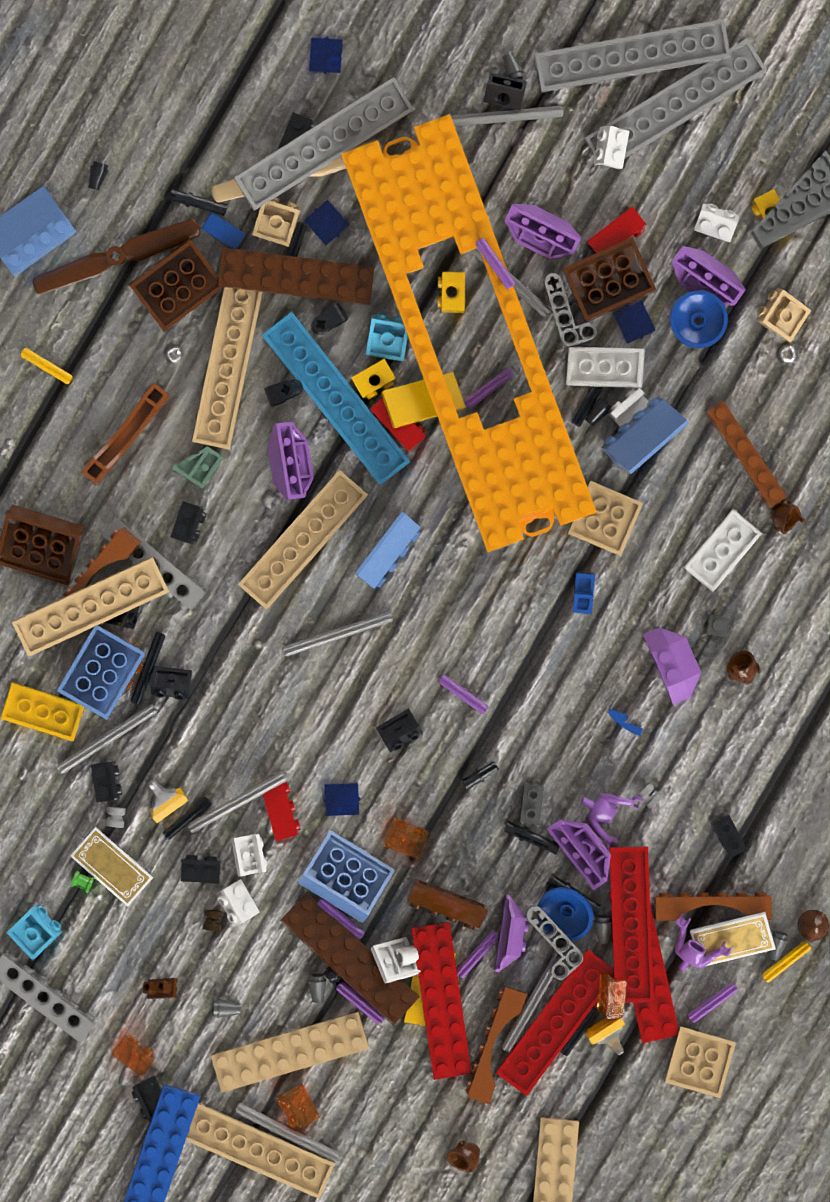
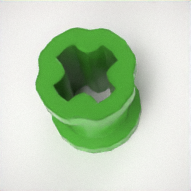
[70,870,95,893]

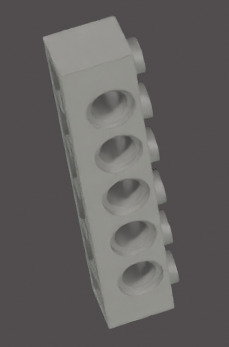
[102,518,206,611]
[0,953,97,1043]

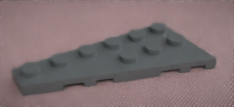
[751,150,830,249]

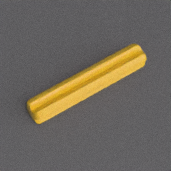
[20,348,73,384]
[762,941,811,982]

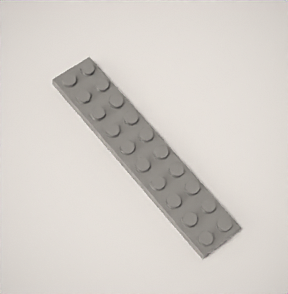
[535,19,731,92]
[584,38,767,171]
[234,77,414,211]

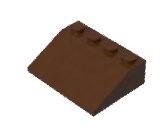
[562,237,656,323]
[128,238,223,332]
[0,504,85,586]
[407,878,488,930]

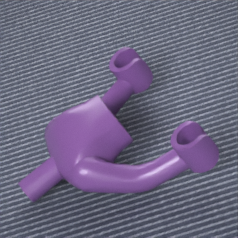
[581,793,643,849]
[675,913,733,971]

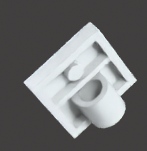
[371,937,421,984]

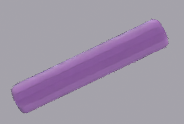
[476,238,515,289]
[464,368,513,409]
[438,675,488,714]
[317,898,365,940]
[457,930,500,978]
[336,982,384,1024]
[687,983,738,1023]

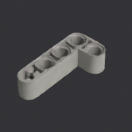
[544,273,597,347]
[525,904,583,980]

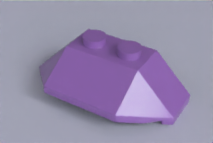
[505,204,581,259]
[672,246,746,306]
[268,422,314,500]
[642,627,701,705]
[547,820,611,890]
[494,894,529,972]

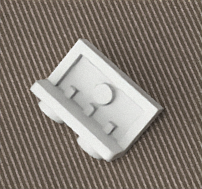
[593,126,629,169]
[694,204,739,243]
[609,388,649,427]
[231,834,267,876]
[216,879,260,926]

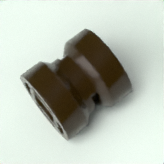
[202,910,223,931]

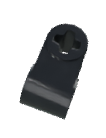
[312,303,349,335]
[264,379,303,407]

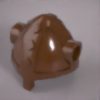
[770,500,805,534]
[726,650,760,685]
[797,910,830,943]
[446,1141,480,1172]

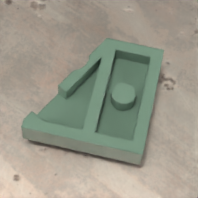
[172,446,224,489]

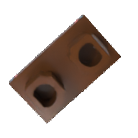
[143,978,178,999]

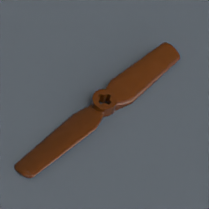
[33,218,201,294]

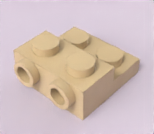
[252,197,301,247]
[756,288,811,342]

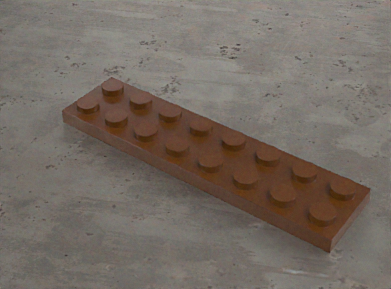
[218,248,374,305]
[280,892,420,1026]

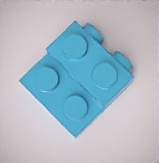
[366,312,408,361]
[6,904,62,960]

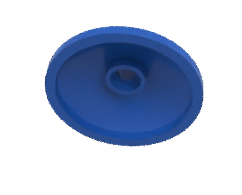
[670,290,728,348]
[537,887,594,941]

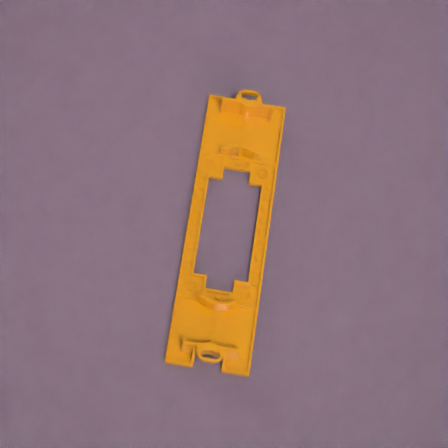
[341,114,597,553]

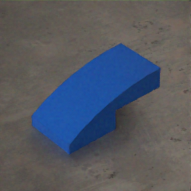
[201,213,245,249]
[572,572,595,614]
[607,709,643,736]

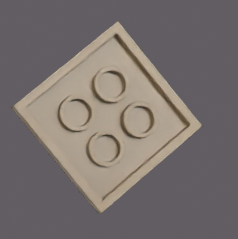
[568,481,643,556]
[664,1026,736,1098]

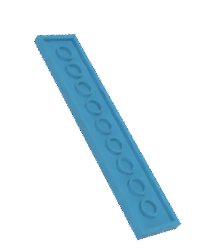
[262,312,410,486]

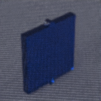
[309,37,343,74]
[304,200,349,245]
[613,300,656,344]
[323,783,361,816]

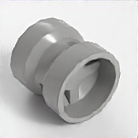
[637,782,664,809]
[105,806,126,828]

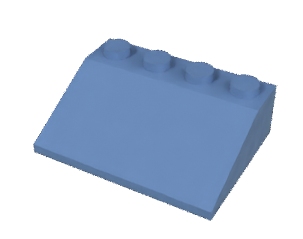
[0,186,77,277]
[601,397,689,474]
[355,512,421,589]
[57,625,146,720]
[298,830,395,923]

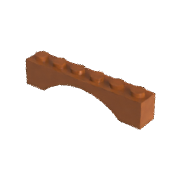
[81,383,171,486]
[705,401,787,509]
[63,527,142,597]
[654,892,772,921]
[465,985,527,1104]

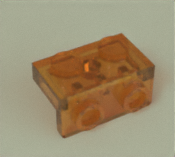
[383,818,429,859]
[277,1083,320,1130]

